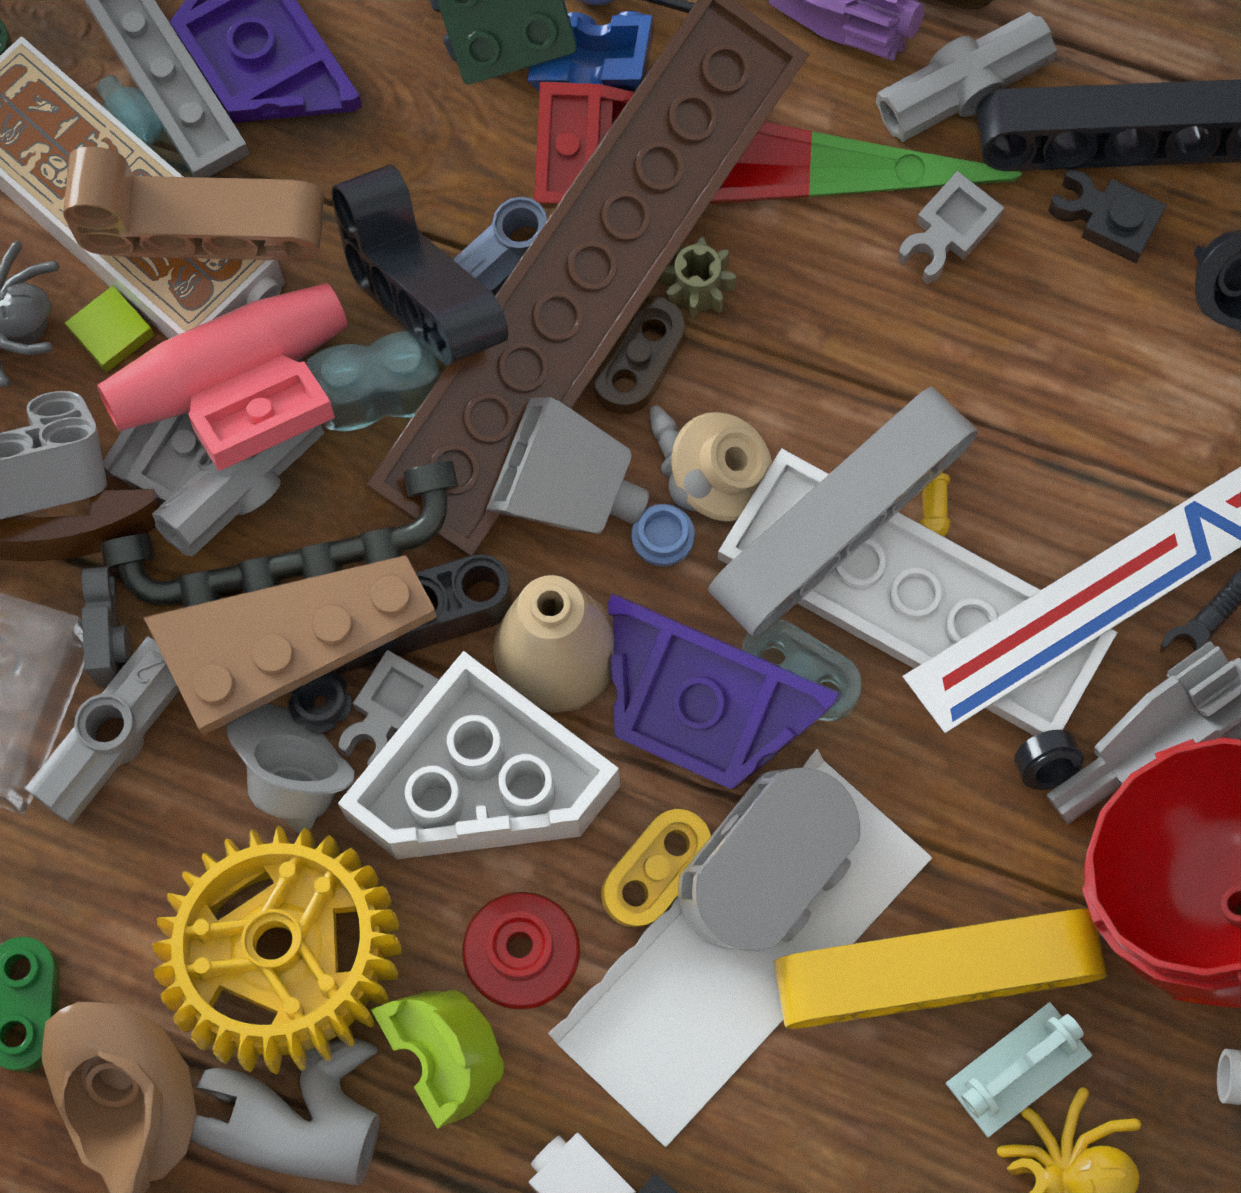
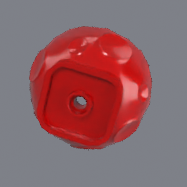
[1081,737,1241,1008]

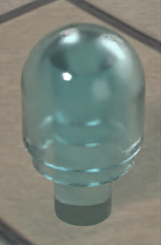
[97,75,162,146]

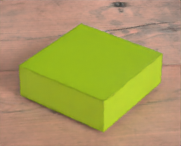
[65,285,155,373]

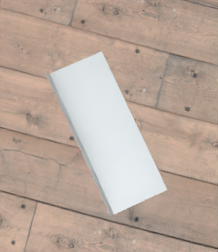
[548,749,932,1147]

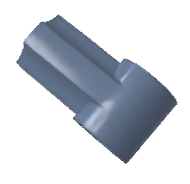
[453,197,547,296]

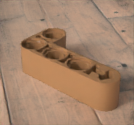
[63,146,324,261]

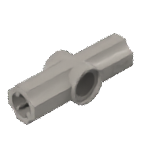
[876,12,1057,142]
[151,425,324,556]
[24,636,180,825]

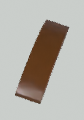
[0,489,162,561]

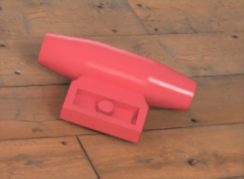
[97,283,348,471]

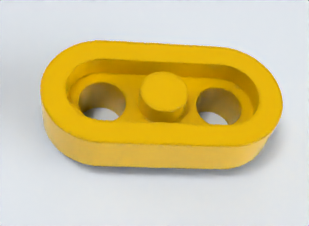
[601,809,711,927]

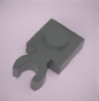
[82,566,132,687]

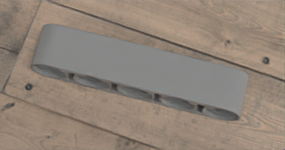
[708,387,978,638]

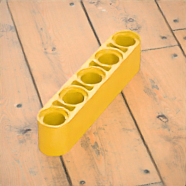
[773,909,1107,1029]

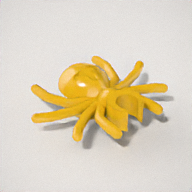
[997,1087,1141,1193]

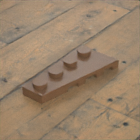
[144,555,437,736]

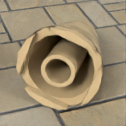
[493,575,615,713]

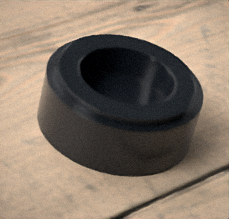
[1014,730,1084,790]

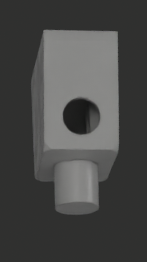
[486,397,649,534]

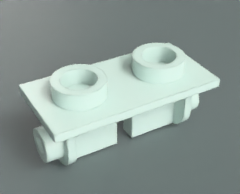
[945,1002,1093,1138]

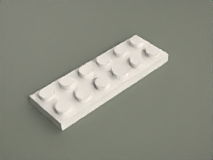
[718,448,1117,736]

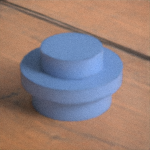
[632,504,695,567]

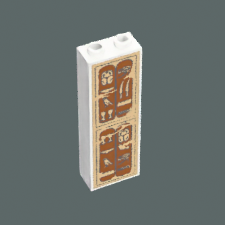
[0,36,285,339]

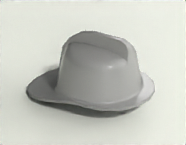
[226,704,354,833]

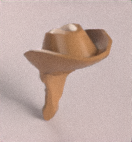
[41,1002,197,1193]

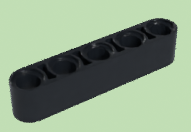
[975,79,1241,171]
[330,554,513,674]

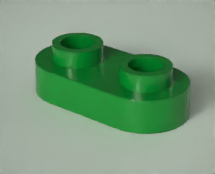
[0,936,60,1073]

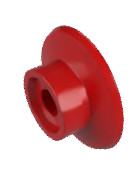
[462,892,580,1009]

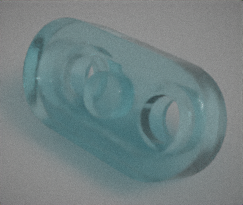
[742,619,862,721]

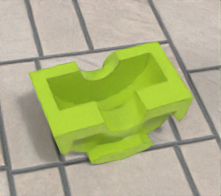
[371,990,504,1129]

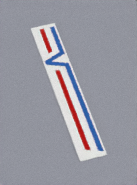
[902,467,1241,733]

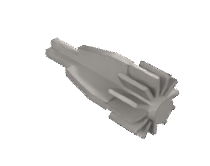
[1047,641,1241,824]

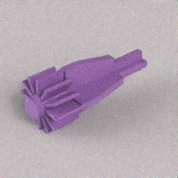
[768,0,924,61]

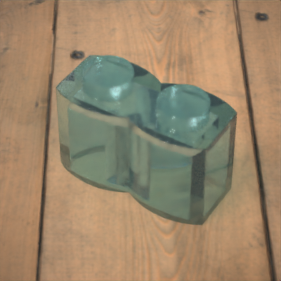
[307,331,440,431]

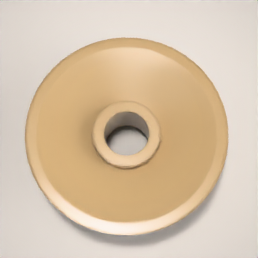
[671,412,772,522]

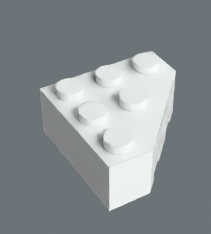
[338,651,620,860]

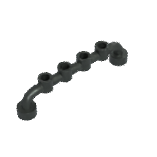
[100,461,458,608]

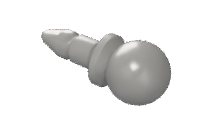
[649,405,712,511]

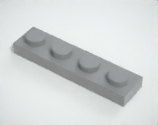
[83,0,250,178]

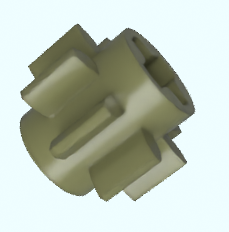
[660,237,736,319]

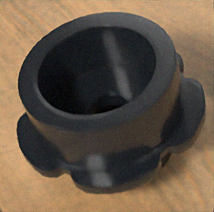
[288,672,352,733]

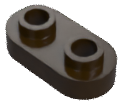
[593,296,685,414]

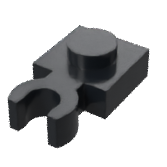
[1048,169,1167,264]

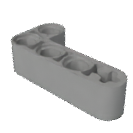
[0,391,107,519]

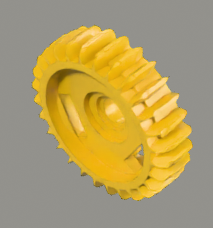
[152,826,402,1074]

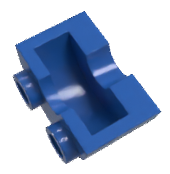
[527,11,654,92]

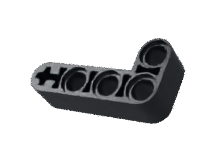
[331,164,509,366]

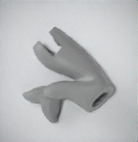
[190,1038,380,1186]

